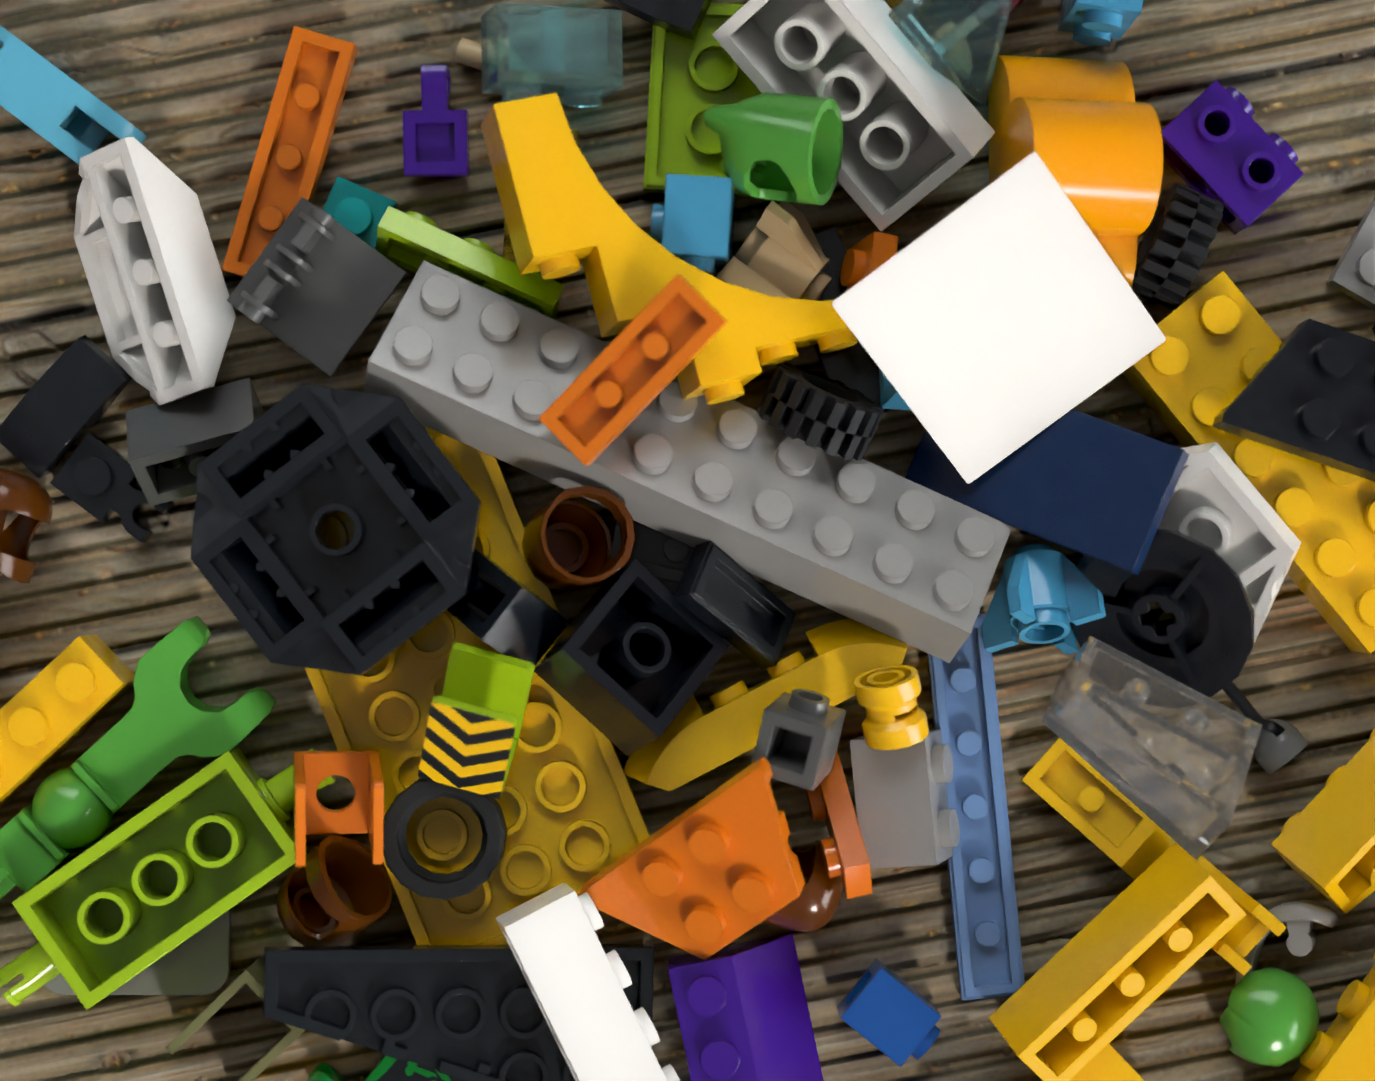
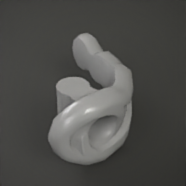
[1235,899,1339,985]

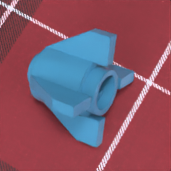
[982,544,1106,655]

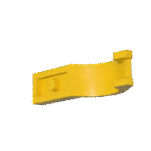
[1022,733,1287,976]

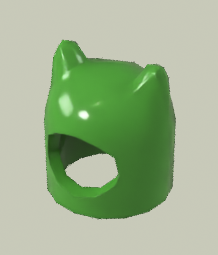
[703,92,843,205]

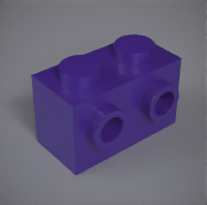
[1161,80,1304,235]

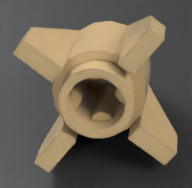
[716,200,832,300]

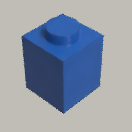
[837,958,941,1067]

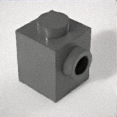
[752,689,847,791]

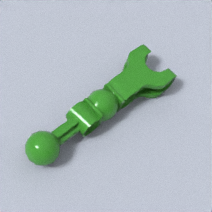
[0,616,277,900]

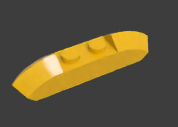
[623,618,908,791]

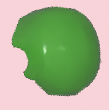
[1219,967,1319,1067]

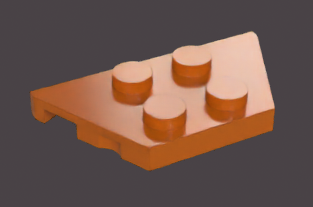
[577,756,805,960]

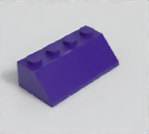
[668,932,824,1081]

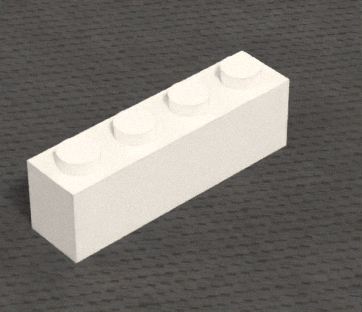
[495,882,680,1081]

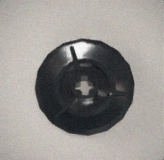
[1070,529,1254,704]

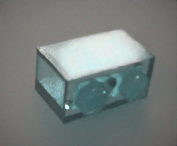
[481,3,623,108]

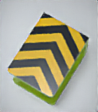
[417,642,535,800]

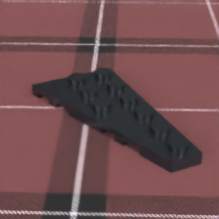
[263,944,654,1081]

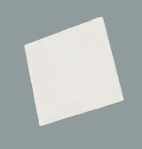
[832,152,1166,484]

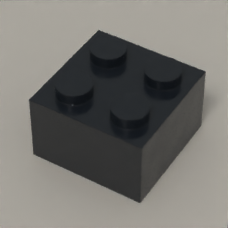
[534,559,730,756]

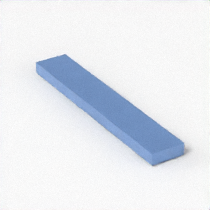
[926,613,1025,1001]

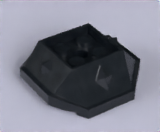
[190,384,482,675]

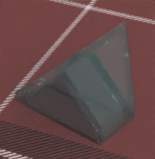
[888,0,1013,106]

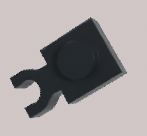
[50,432,175,543]

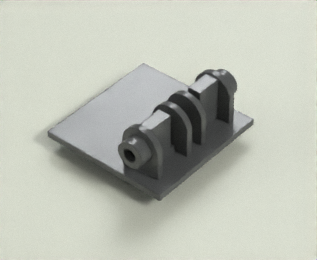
[227,197,407,377]

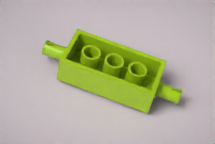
[0,747,336,1010]

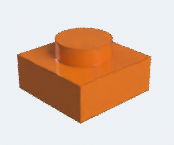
[840,231,899,291]

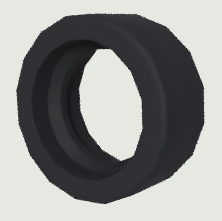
[383,778,507,900]

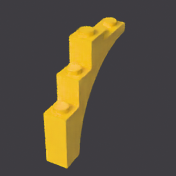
[481,93,858,404]

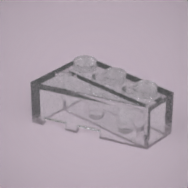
[1042,636,1262,860]

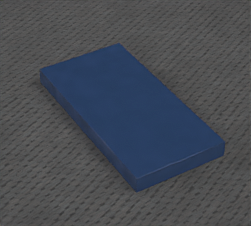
[905,409,1189,576]

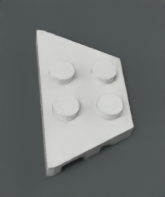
[1158,442,1301,643]

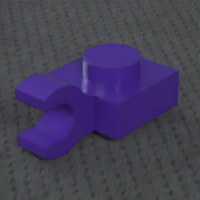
[403,65,470,177]

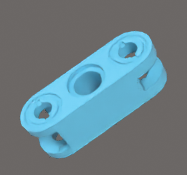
[0,25,148,164]

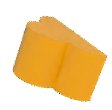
[988,55,1163,288]

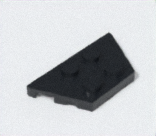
[1212,319,1375,482]

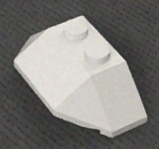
[74,137,236,405]

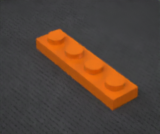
[222,26,358,278]

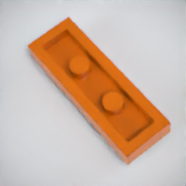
[538,274,729,466]

